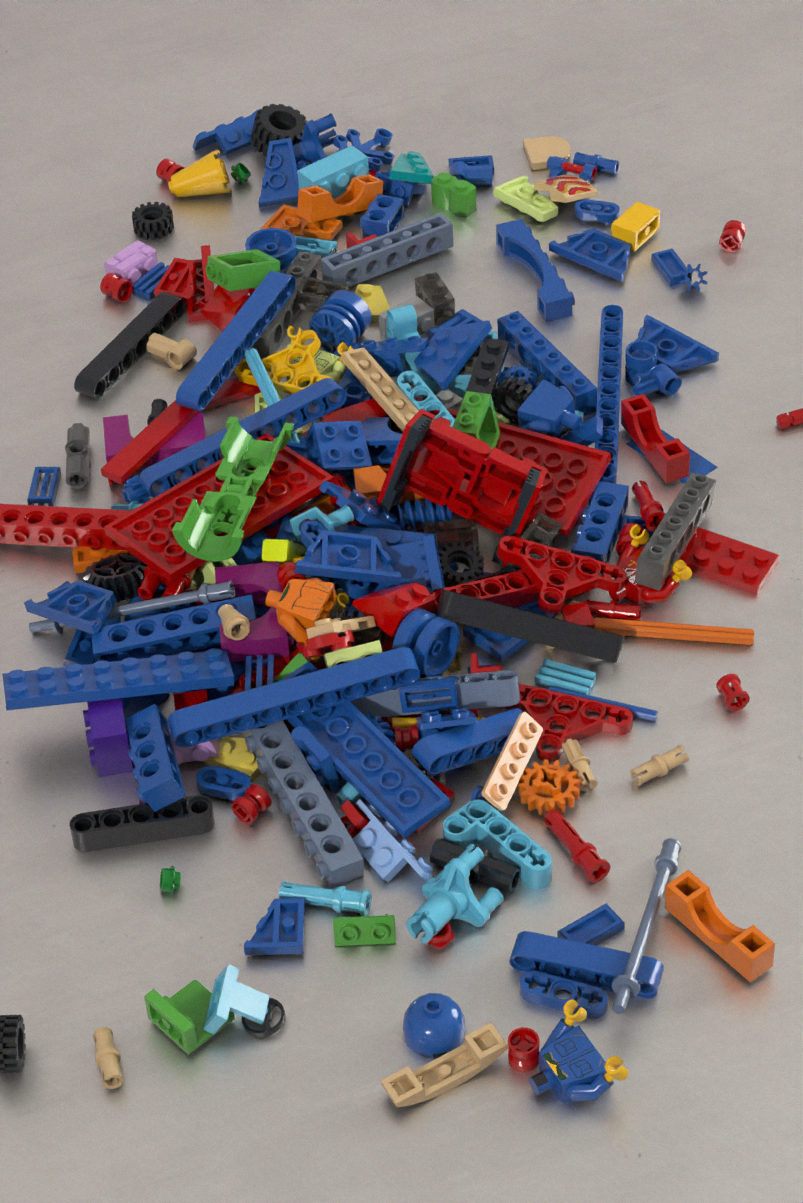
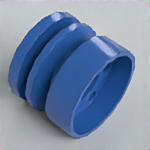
[309,290,372,353]

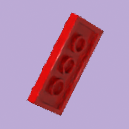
[679,527,779,595]

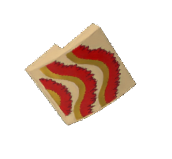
[534,175,598,203]

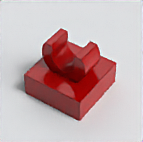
[340,800,371,839]

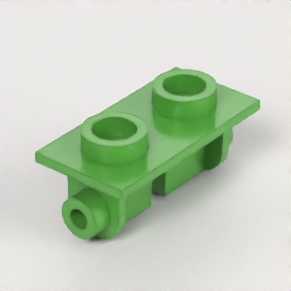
[333,914,396,946]

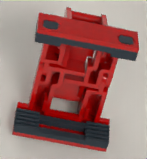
[376,409,548,566]

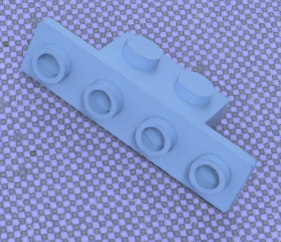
[352,799,435,883]

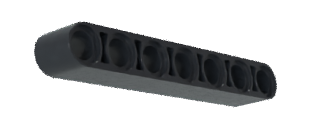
[74,292,186,399]
[435,589,625,663]

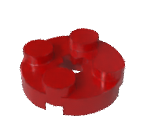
[297,630,354,659]

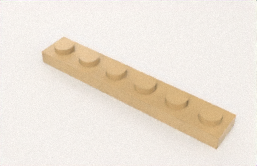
[342,347,419,432]

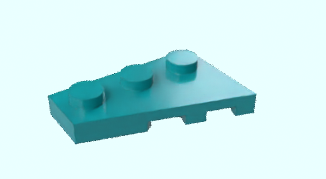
[389,151,434,184]

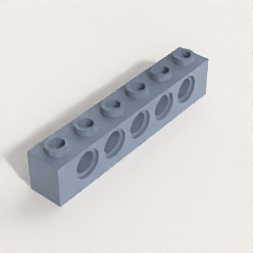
[321,213,453,292]

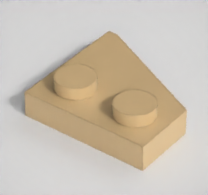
[306,616,376,639]

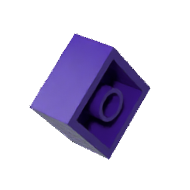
[83,698,133,777]

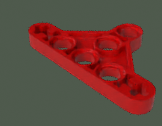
[497,536,627,614]
[504,683,633,763]

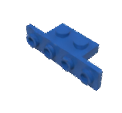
[192,110,258,155]
[333,336,429,377]

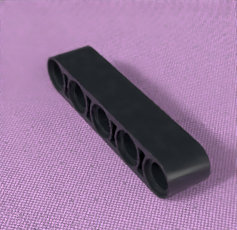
[69,795,215,852]

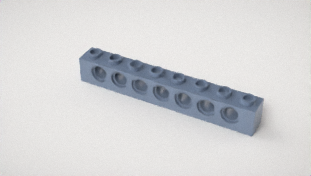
[239,720,364,889]

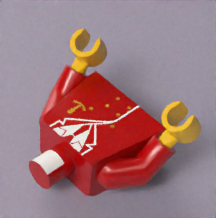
[609,525,692,607]

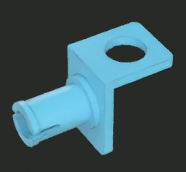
[290,505,354,542]

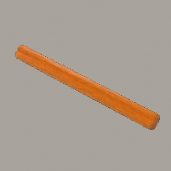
[593,617,755,645]

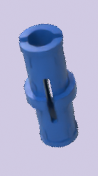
[573,152,619,175]

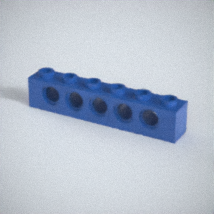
[497,311,597,416]
[91,595,257,662]

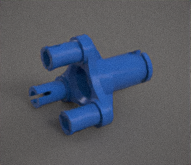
[293,113,337,164]

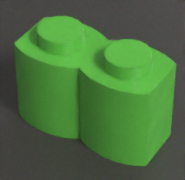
[431,172,477,218]

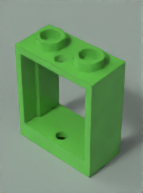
[206,249,280,291]
[452,391,500,449]

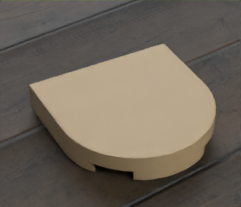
[523,136,571,170]

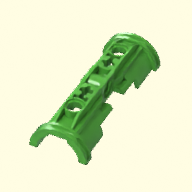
[172,416,294,562]

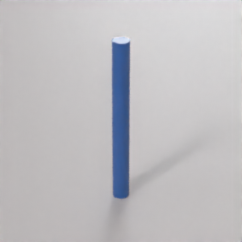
[548,686,658,722]

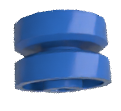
[245,228,297,274]
[392,608,460,677]

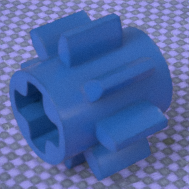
[680,264,708,292]
[121,475,151,504]

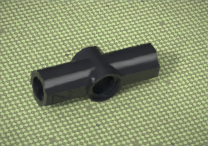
[430,838,521,892]

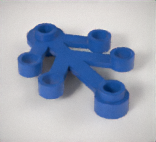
[333,128,394,171]

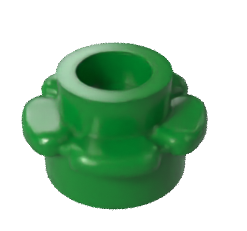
[231,162,251,183]
[160,866,181,895]

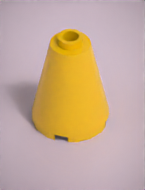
[168,149,232,197]

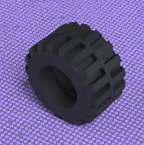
[251,104,307,157]

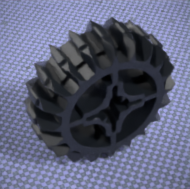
[83,552,148,603]

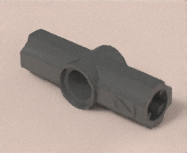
[65,423,91,489]

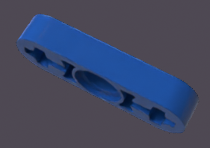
[520,971,608,1019]

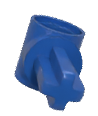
[633,364,682,396]

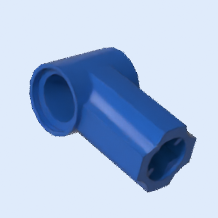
[449,161,492,186]

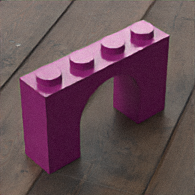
[103,411,206,472]
[215,562,294,663]

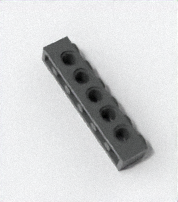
[251,252,323,359]
[634,473,716,591]

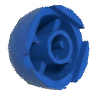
[403,993,465,1058]

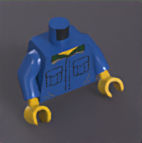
[529,999,628,1103]

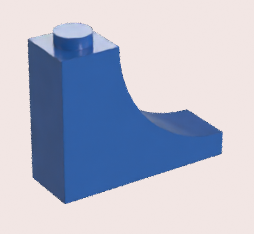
[362,417,423,464]

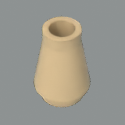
[218,604,250,640]

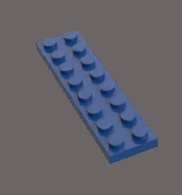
[2,649,234,711]
[278,661,451,839]

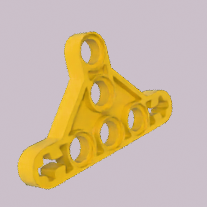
[234,330,332,394]

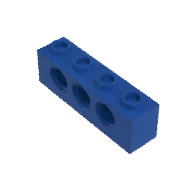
[571,481,629,563]
[125,704,186,812]

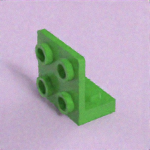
[144,980,235,1055]

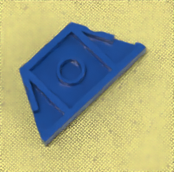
[549,228,631,282]
[635,315,719,373]
[414,320,492,390]
[319,480,402,531]
[295,530,401,585]
[24,580,117,635]

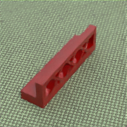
[187,245,214,322]

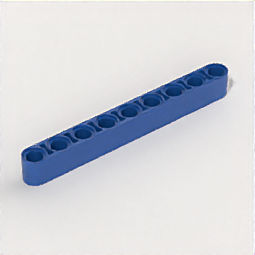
[176,271,296,411]
[139,378,347,498]
[168,647,420,748]

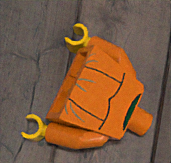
[266,577,349,663]

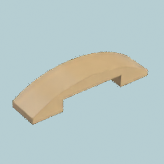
[380,1022,508,1107]

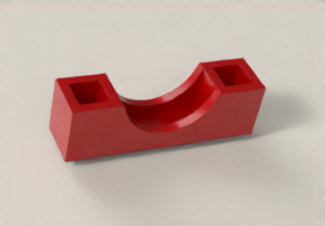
[621,394,690,483]

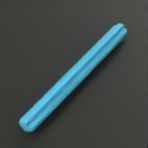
[244,348,300,444]

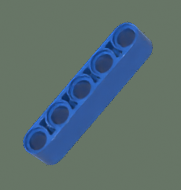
[412,708,522,775]
[509,931,664,999]

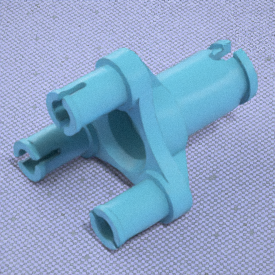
[406,844,504,943]

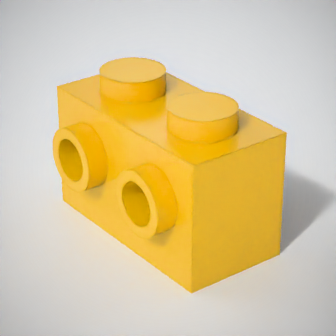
[611,201,660,252]

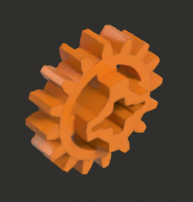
[517,759,580,815]

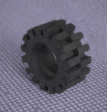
[132,202,174,240]
[492,376,534,425]
[439,542,484,587]
[0,1015,26,1073]

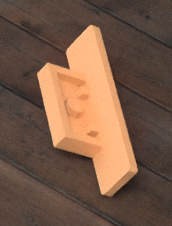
[481,712,543,811]

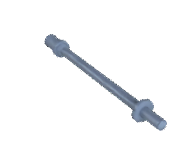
[29,580,235,635]
[612,838,682,1014]

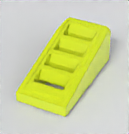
[262,539,307,562]

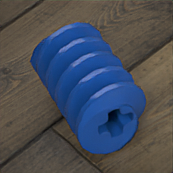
[397,498,452,532]

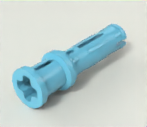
[279,882,372,916]

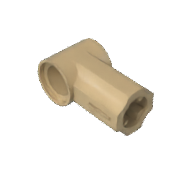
[146,333,197,370]

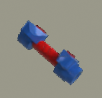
[547,156,597,184]

